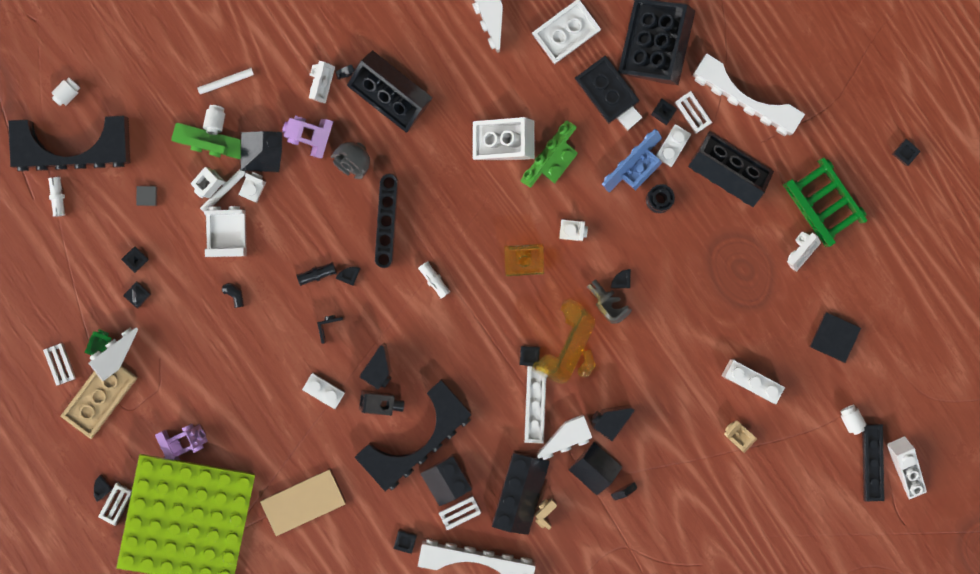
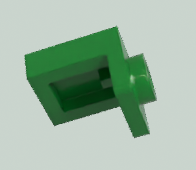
[84,329,112,356]

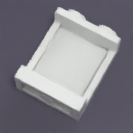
[204,206,247,257]

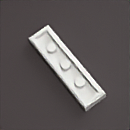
[524,366,547,443]

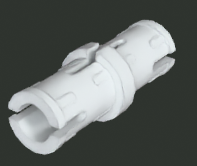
[48,177,66,217]
[418,261,451,299]

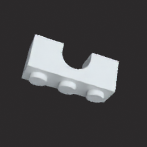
[722,359,785,404]

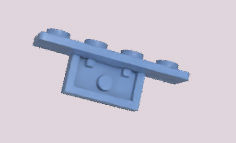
[602,129,662,192]

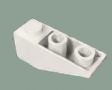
[472,0,503,53]
[88,327,138,382]
[537,415,592,460]
[887,436,927,500]

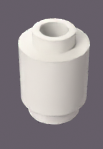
[51,78,80,106]
[203,105,225,135]
[840,405,867,435]

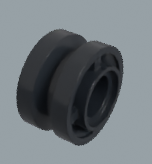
[646,184,675,214]

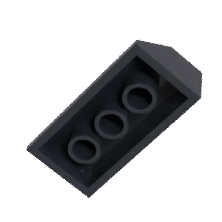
[347,50,433,133]
[688,131,774,207]
[492,450,550,535]

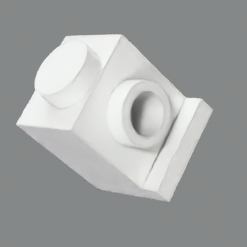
[191,167,226,199]

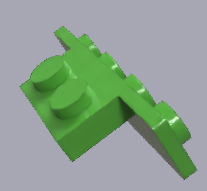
[520,121,578,188]
[171,123,241,160]

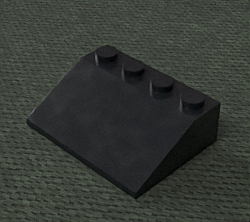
[618,0,695,85]

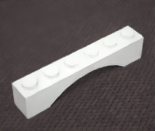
[692,53,805,136]
[418,539,536,574]

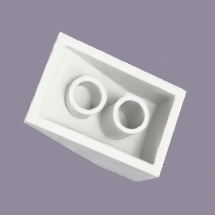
[473,117,535,160]

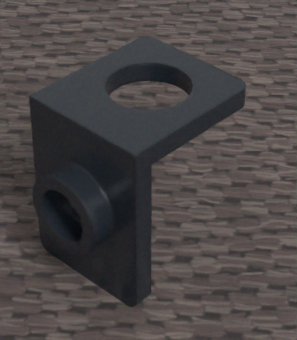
[317,315,345,344]

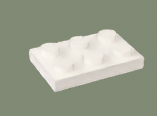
[532,0,601,65]

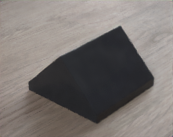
[568,442,622,495]

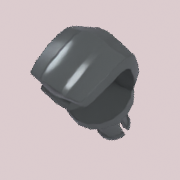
[587,279,632,324]

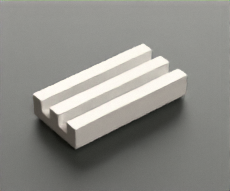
[674,91,712,134]
[43,343,76,386]
[98,482,132,526]
[439,496,481,530]

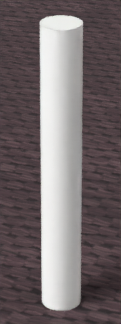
[198,68,254,95]
[200,169,246,212]

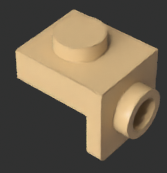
[724,420,757,453]
[535,498,557,530]

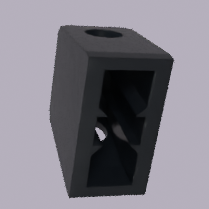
[359,390,404,416]

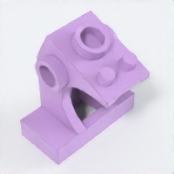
[282,116,333,158]
[155,424,208,461]

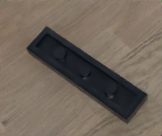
[862,424,885,502]

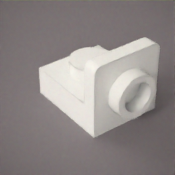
[238,172,266,203]
[559,220,588,241]

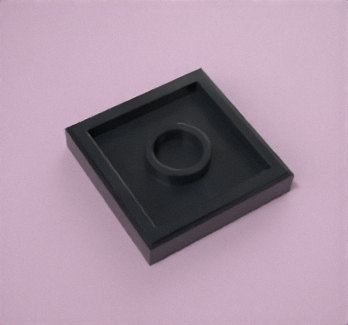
[809,312,861,363]

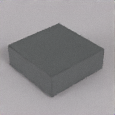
[136,186,157,206]

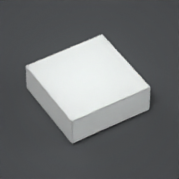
[617,107,642,131]

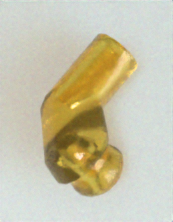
[578,349,595,377]

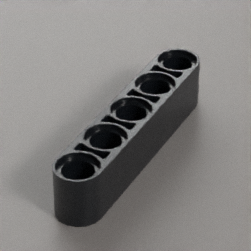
[375,174,398,268]

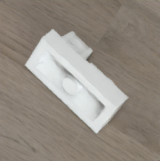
[309,61,335,104]
[787,231,821,272]

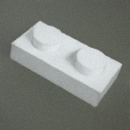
[656,124,691,167]
[302,373,345,409]

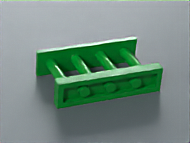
[783,157,868,247]

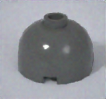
[331,142,370,179]

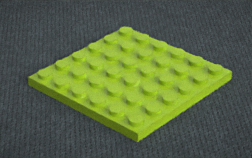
[116,454,255,574]

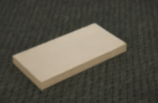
[60,365,138,439]
[260,469,346,536]

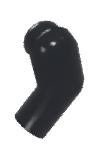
[222,283,244,308]

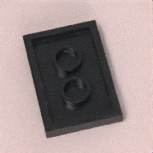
[575,55,640,124]

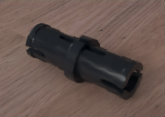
[296,262,337,286]

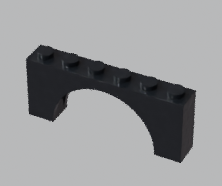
[8,116,131,172]
[355,379,472,491]

